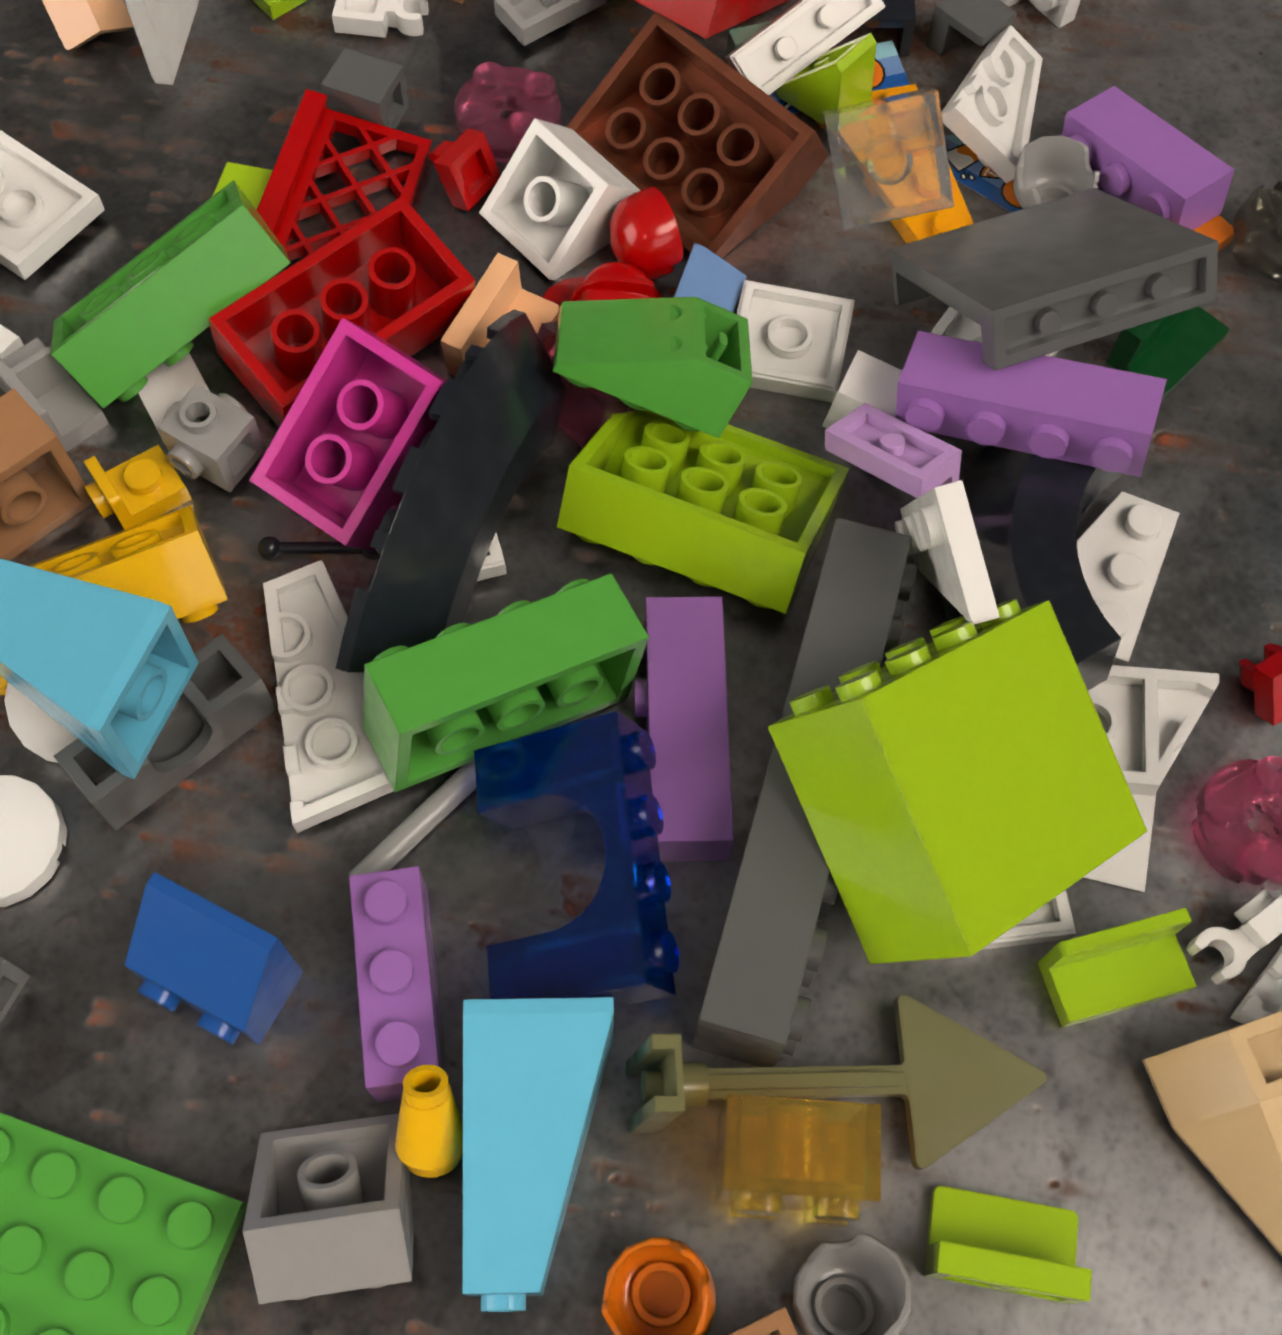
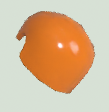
[601,1236,716,1335]

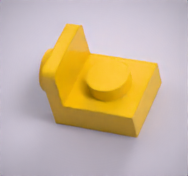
[83,444,192,530]

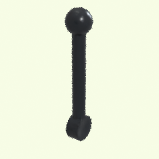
[258,536,380,560]

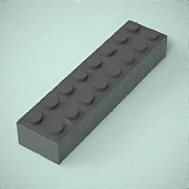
[692,517,918,1067]

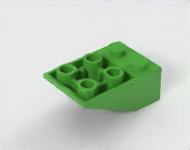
[553,297,753,438]

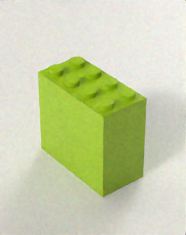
[767,598,1148,964]

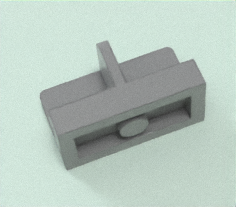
[0,337,109,452]

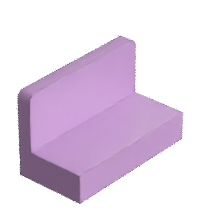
[825,403,962,498]

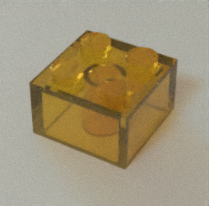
[714,1094,881,1227]

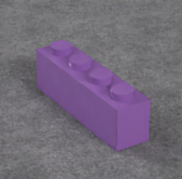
[896,331,1167,477]
[634,597,734,862]

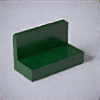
[1106,306,1229,399]

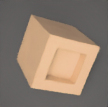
[42,0,133,50]

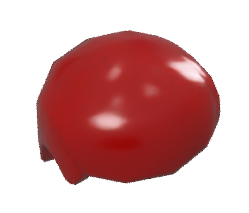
[609,187,683,280]

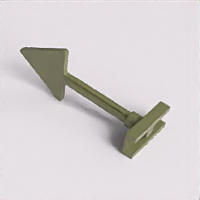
[626,994,1047,1170]

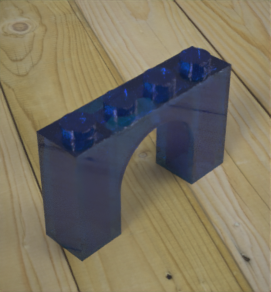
[474,711,679,1008]

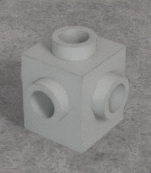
[157,384,266,492]

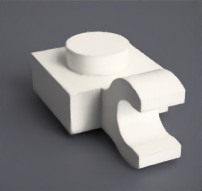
[1186,888,1282,985]

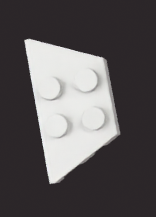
[1088,665,1220,796]

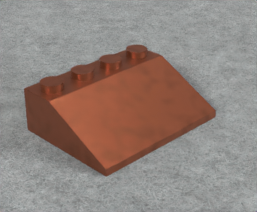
[566,12,829,258]

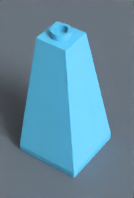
[0,558,199,779]
[462,997,614,1312]

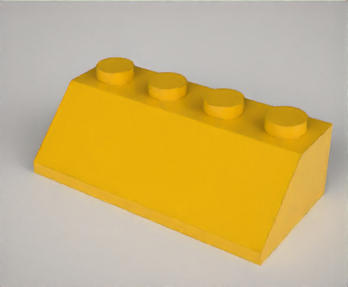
[0,505,228,695]

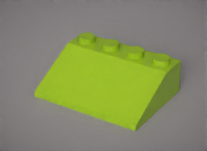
[557,402,850,614]

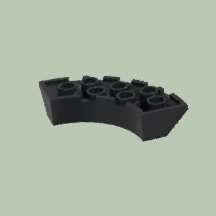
[336,309,566,673]
[940,445,1124,691]

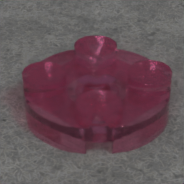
[454,62,561,163]
[1192,756,1282,891]

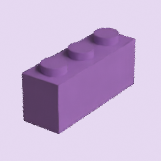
[1062,86,1235,230]
[349,866,446,1102]

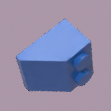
[124,872,304,1046]

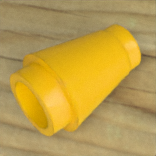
[395,1065,463,1178]

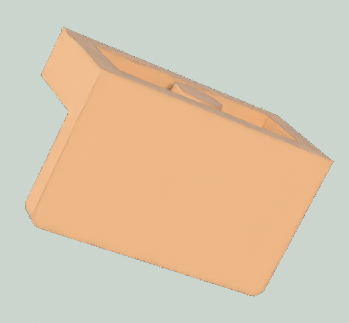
[440,253,559,376]

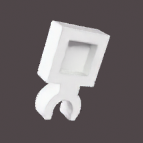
[332,0,429,38]

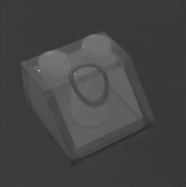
[822,87,954,231]

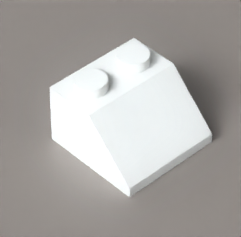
[479,118,641,281]

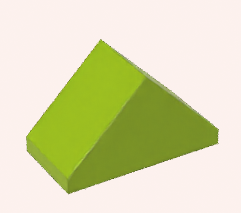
[775,33,877,133]

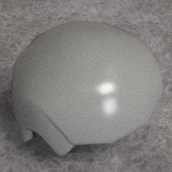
[1013,135,1100,209]
[793,1233,912,1335]

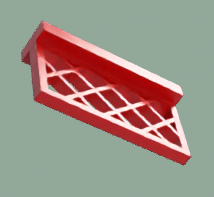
[257,89,432,261]

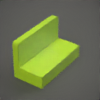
[1037,908,1197,1028]
[924,1186,1092,1305]

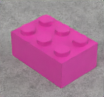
[249,317,447,551]

